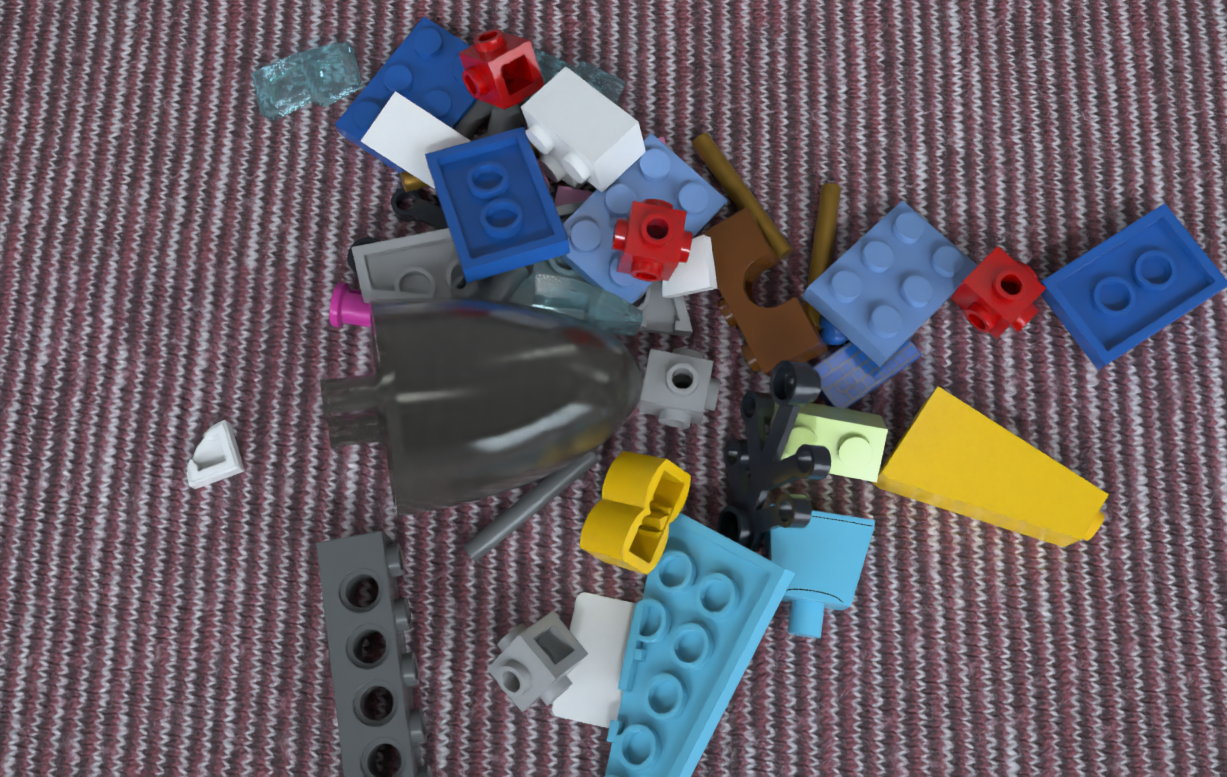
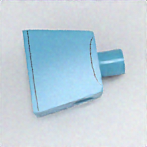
[765,504,875,638]

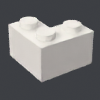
[521,66,646,192]

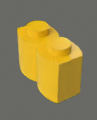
[580,451,691,575]

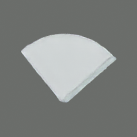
[662,235,718,298]
[187,420,245,489]

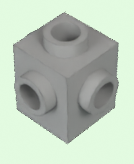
[640,348,721,428]
[487,611,588,712]

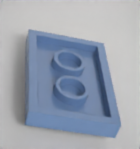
[559,133,728,314]
[802,200,978,367]

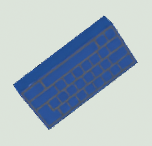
[812,339,922,409]

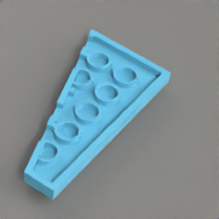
[604,513,795,777]

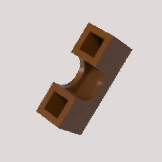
[694,207,828,378]

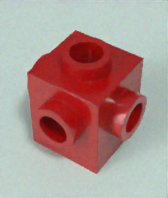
[459,29,545,110]
[611,199,693,282]
[950,246,1046,340]

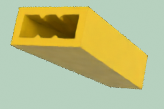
[872,386,1109,547]

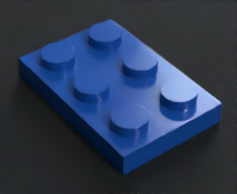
[335,16,477,174]
[425,127,570,283]
[1040,203,1227,371]

